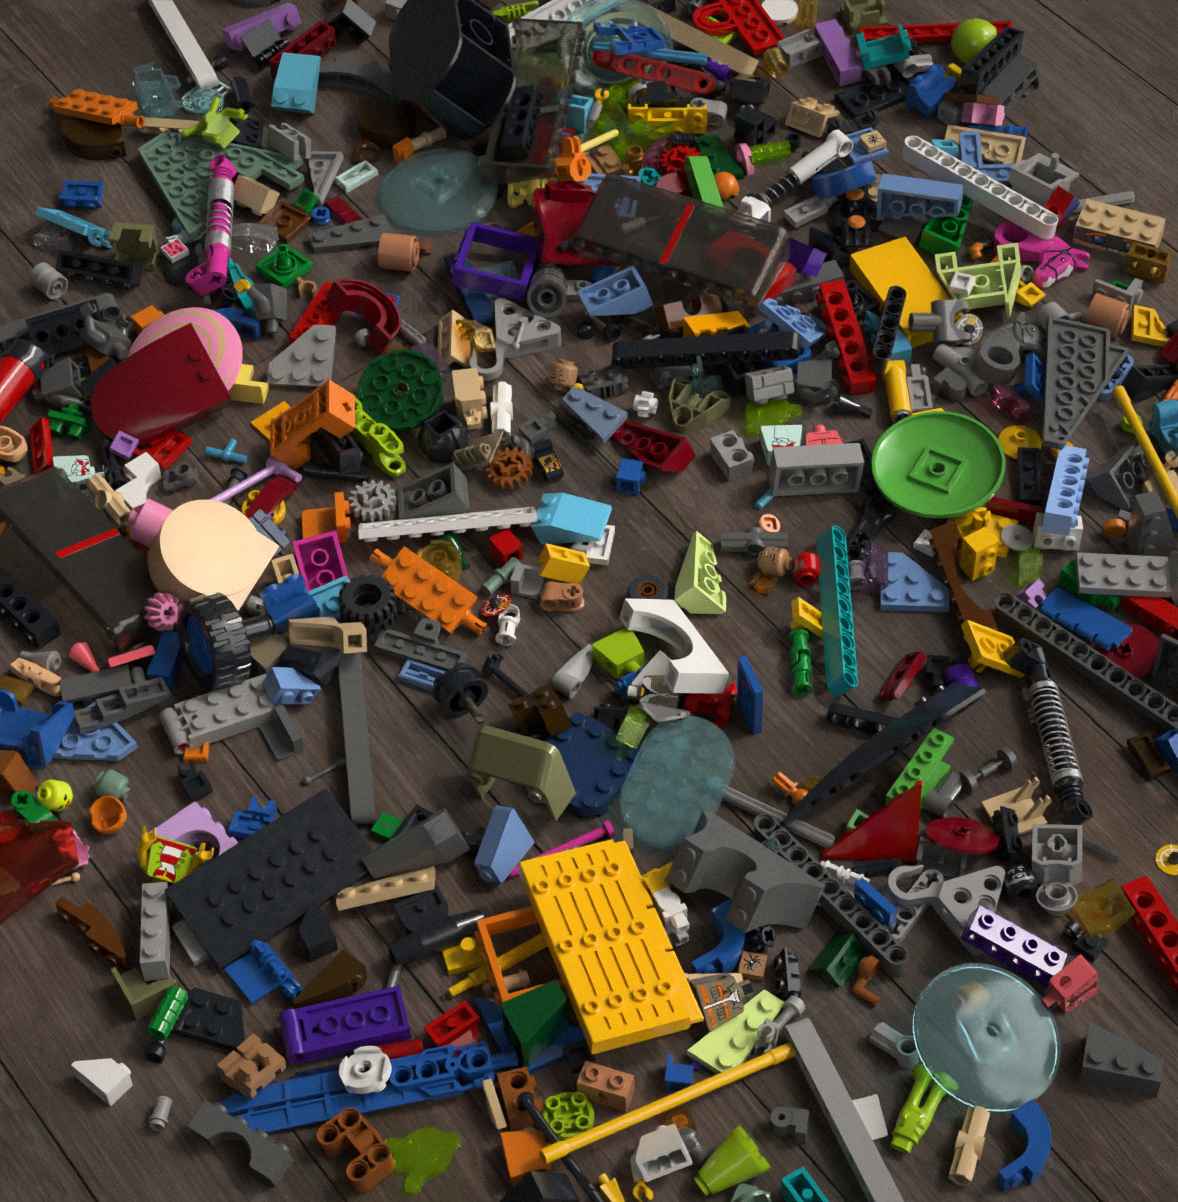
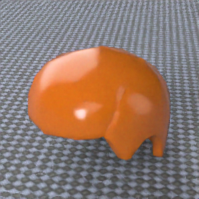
[714,172,739,201]
[89,795,127,835]

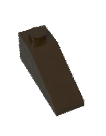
[292,950,367,1009]

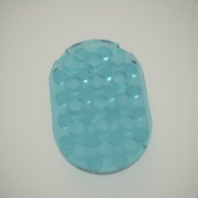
[620,716,735,850]

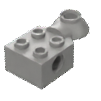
[1032,824,1082,916]

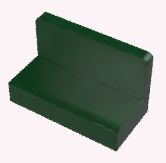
[808,934,867,988]

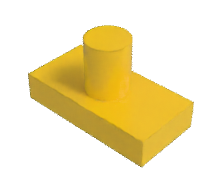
[790,597,823,639]
[442,937,497,976]

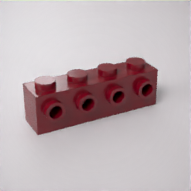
[269,20,336,79]

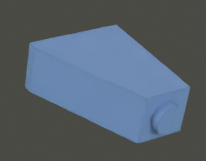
[474,805,535,884]

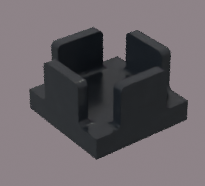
[636,81,679,108]

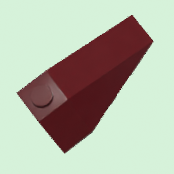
[612,420,696,471]

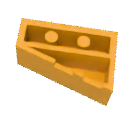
[683,311,750,337]

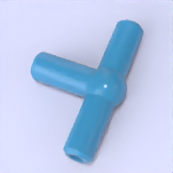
[205,439,248,464]

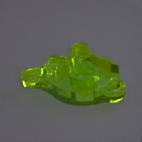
[745,398,803,436]
[384,1127,461,1195]

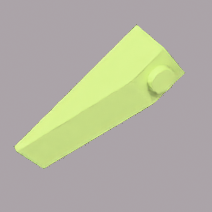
[675,531,726,614]

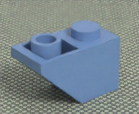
[262,667,321,705]

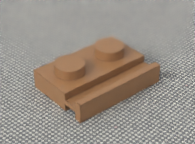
[588,143,624,175]

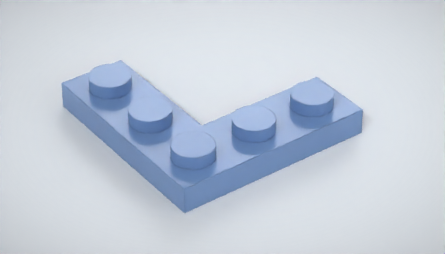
[959,131,1015,185]

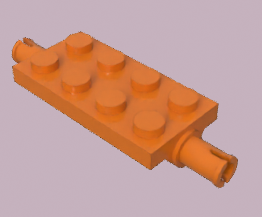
[48,89,145,128]
[369,546,487,636]

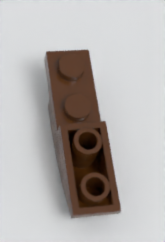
[55,896,129,971]

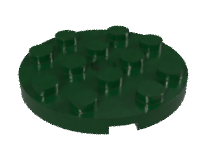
[358,349,444,431]

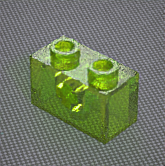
[615,704,651,749]

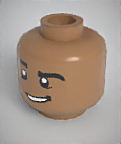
[549,359,578,391]
[757,546,792,577]

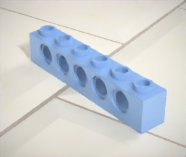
[1042,446,1089,536]

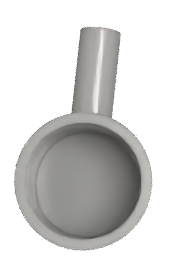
[1036,302,1082,331]

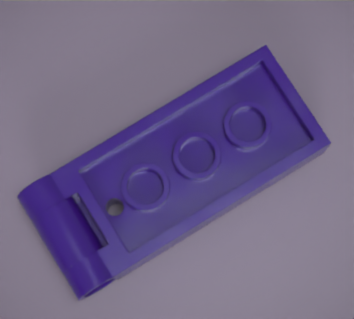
[279,985,411,1064]

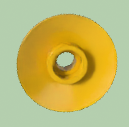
[998,425,1041,459]

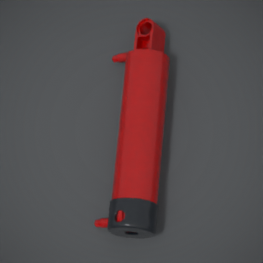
[0,339,49,425]

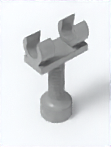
[754,996,805,1054]

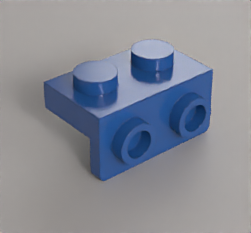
[58,180,104,209]

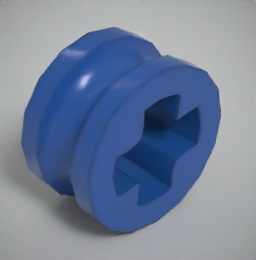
[312,206,331,226]
[279,976,303,1001]

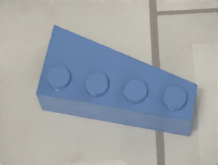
[877,174,963,220]

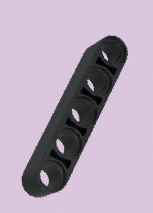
[194,232,238,310]
[868,286,907,373]

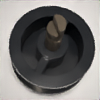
[432,663,488,725]

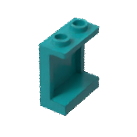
[856,23,912,70]

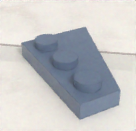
[562,386,628,445]

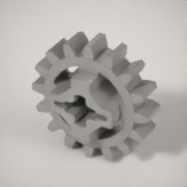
[348,480,397,522]

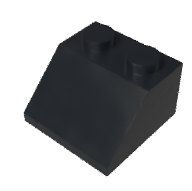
[278,644,344,687]

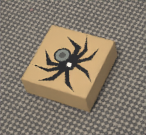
[859,130,886,153]

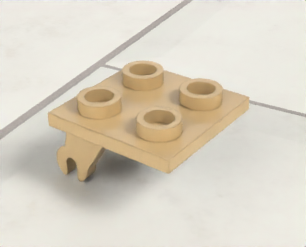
[981,777,1051,836]

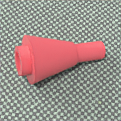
[69,642,101,672]

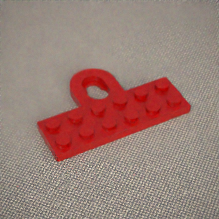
[692,0,786,56]

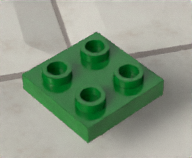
[255,244,314,288]

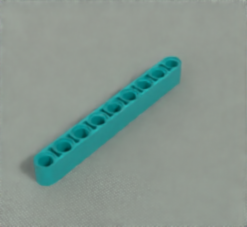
[816,526,858,697]

